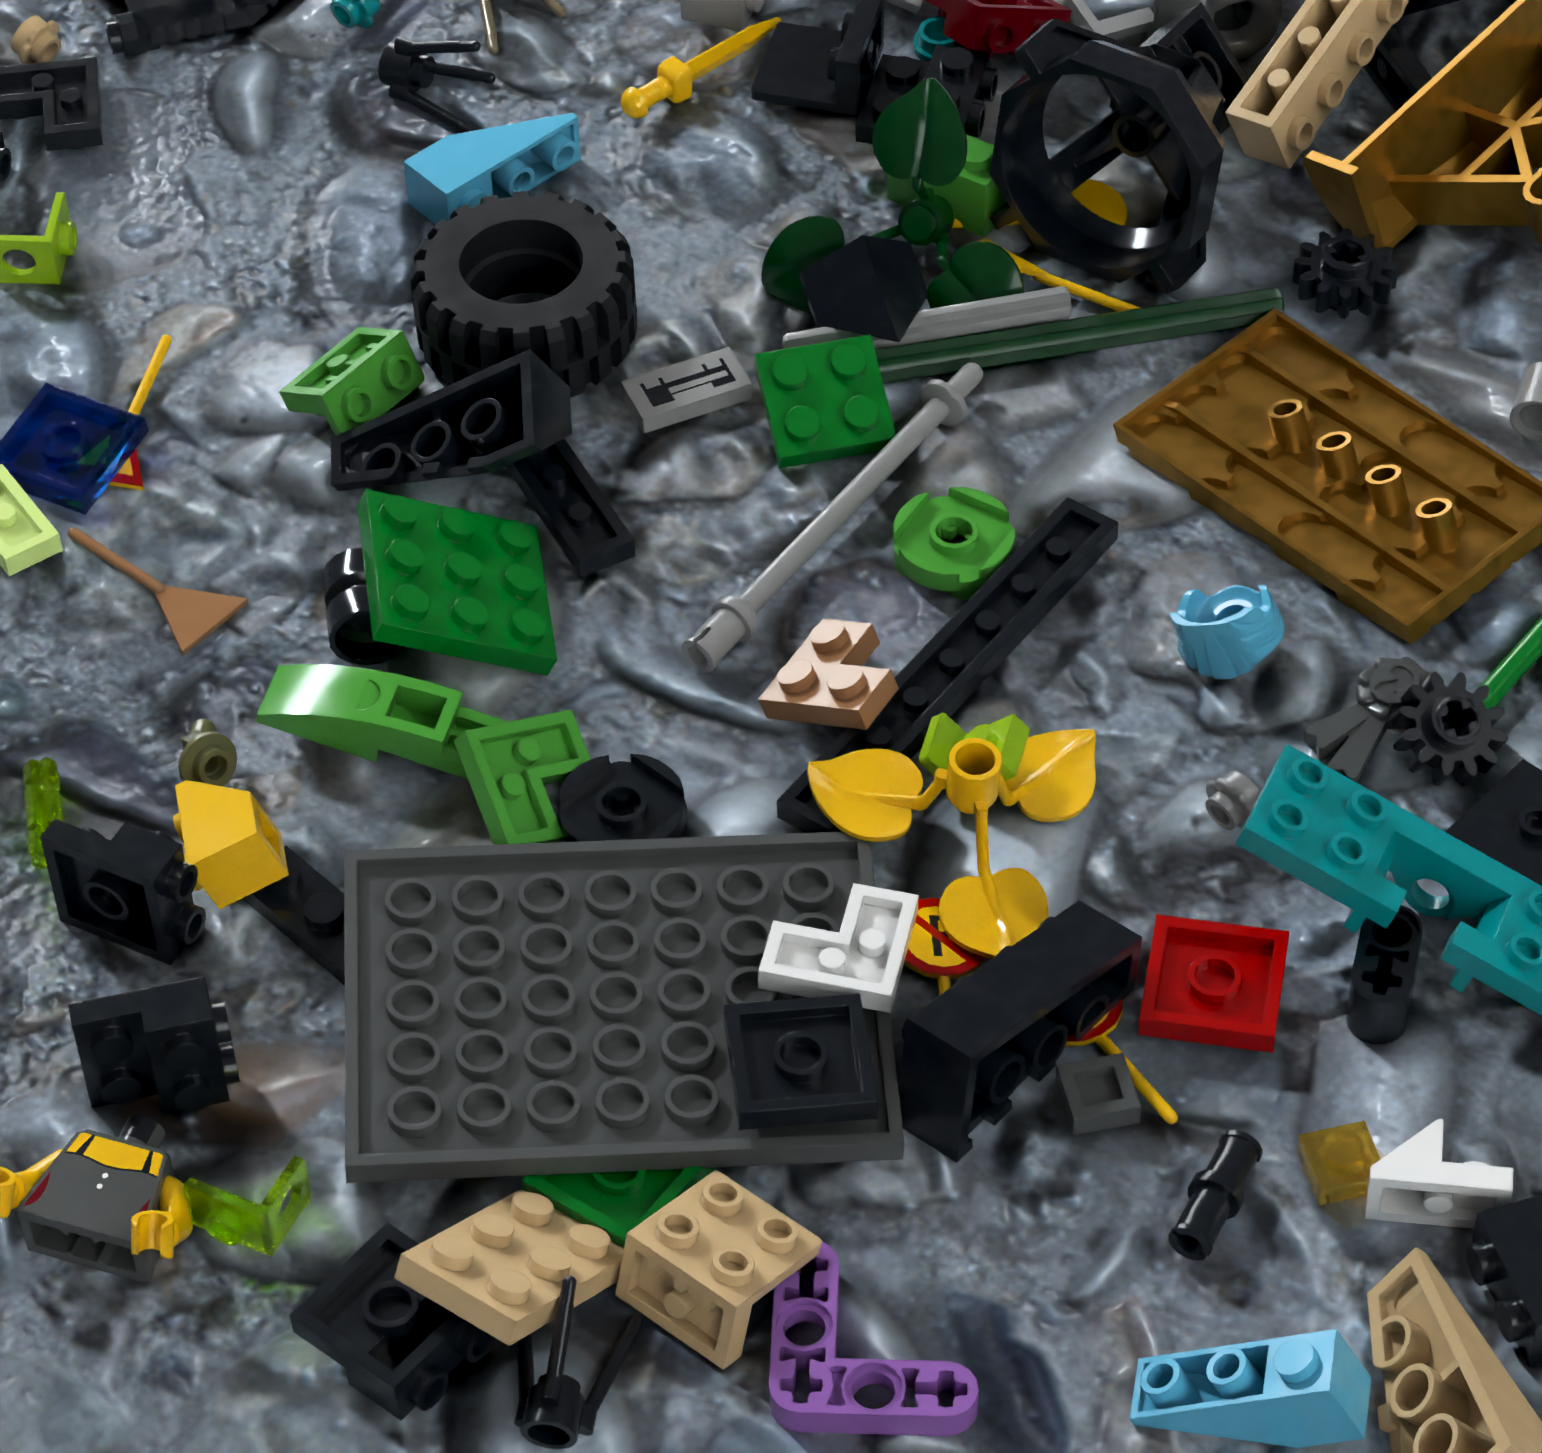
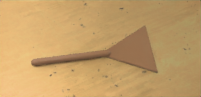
[68,527,248,656]

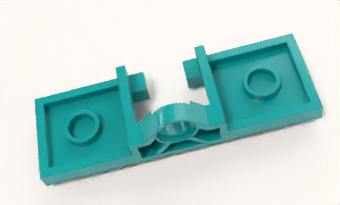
[1235,744,1542,1015]

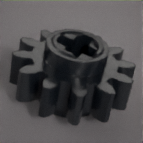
[1292,228,1398,319]
[1390,672,1508,787]

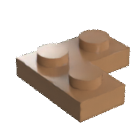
[758,619,899,730]

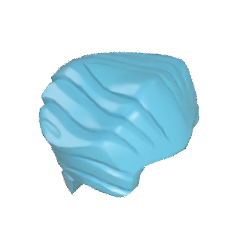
[1169,584,1285,679]

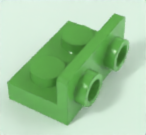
[279,327,425,436]

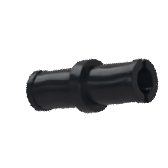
[1168,1130,1263,1261]

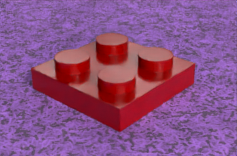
[1138,914,1290,1053]

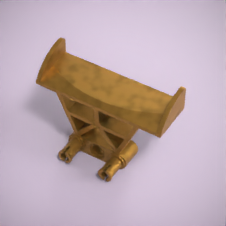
[1303,0,1542,249]

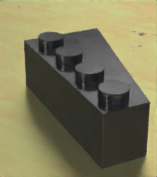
[898,900,1142,1163]

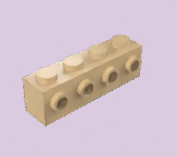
[1225,0,1409,170]

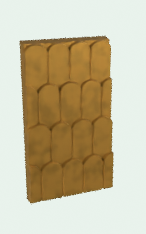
[1113,308,1542,644]

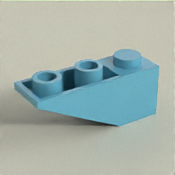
[404,113,581,225]
[1129,1329,1371,1448]

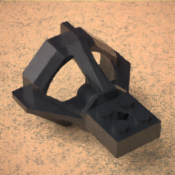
[989,2,1249,294]

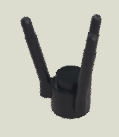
[378,37,496,133]
[514,1275,643,1449]

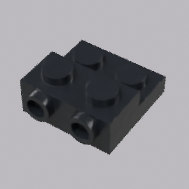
[855,45,998,144]
[40,818,206,965]
[68,976,240,1115]
[289,1222,496,1420]

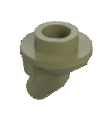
[178,719,237,786]

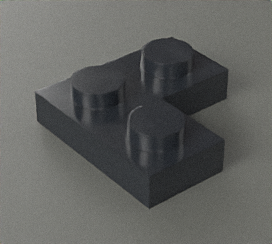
[0,57,103,151]

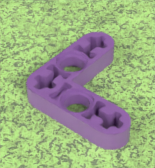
[769,1241,979,1436]

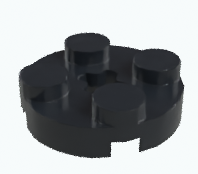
[558,754,688,842]

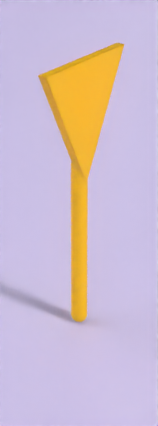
[980,238,1140,311]

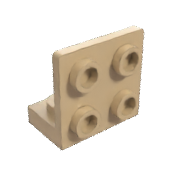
[615,1171,822,1370]

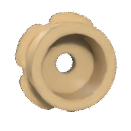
[11,15,61,64]

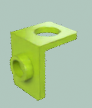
[0,192,77,285]

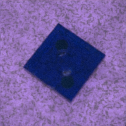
[0,383,149,515]

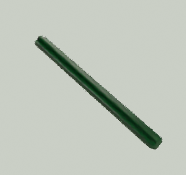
[875,287,1285,384]

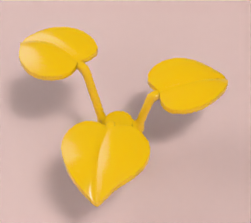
[807,729,1096,959]

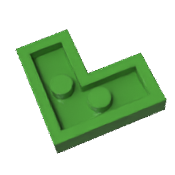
[454,709,591,845]

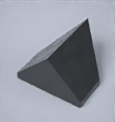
[799,235,929,342]

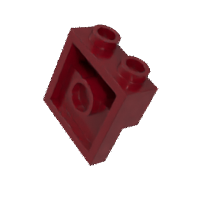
[925,0,1072,58]

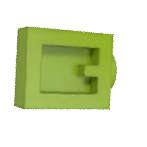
[919,713,1030,781]

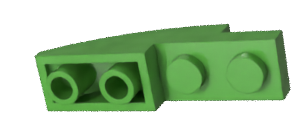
[256,664,508,780]

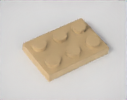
[394,1189,624,1346]

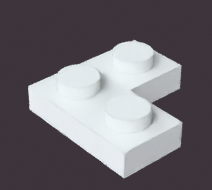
[758,883,919,1013]

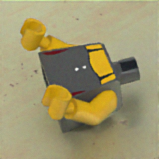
[0,1114,193,1284]

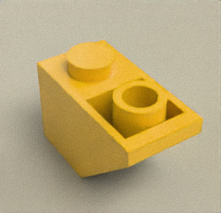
[173,780,289,910]

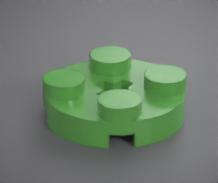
[893,487,1015,599]

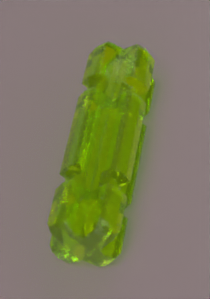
[23,757,63,870]

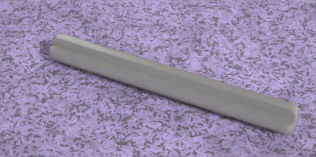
[782,286,1072,349]

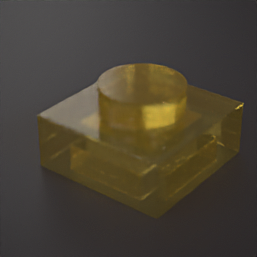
[1297,1121,1381,1206]

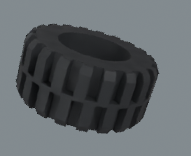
[410,191,637,398]

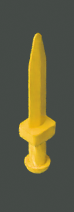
[620,17,781,119]

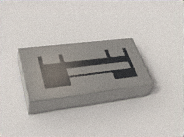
[620,347,753,434]

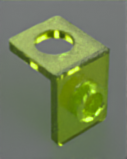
[183,1156,311,1257]

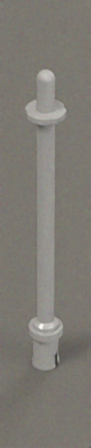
[681,362,983,673]

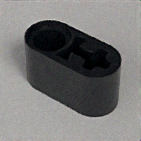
[1346,905,1423,1044]

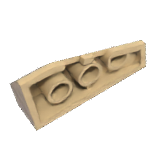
[1367,1247,1542,1453]

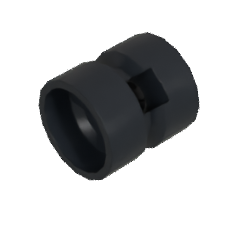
[322,547,405,665]

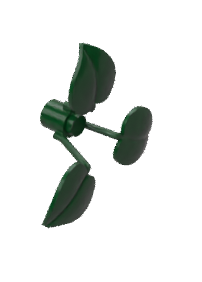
[761,77,1024,314]

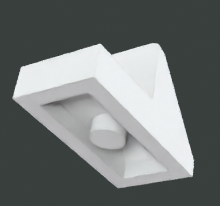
[1365,1119,1513,1229]

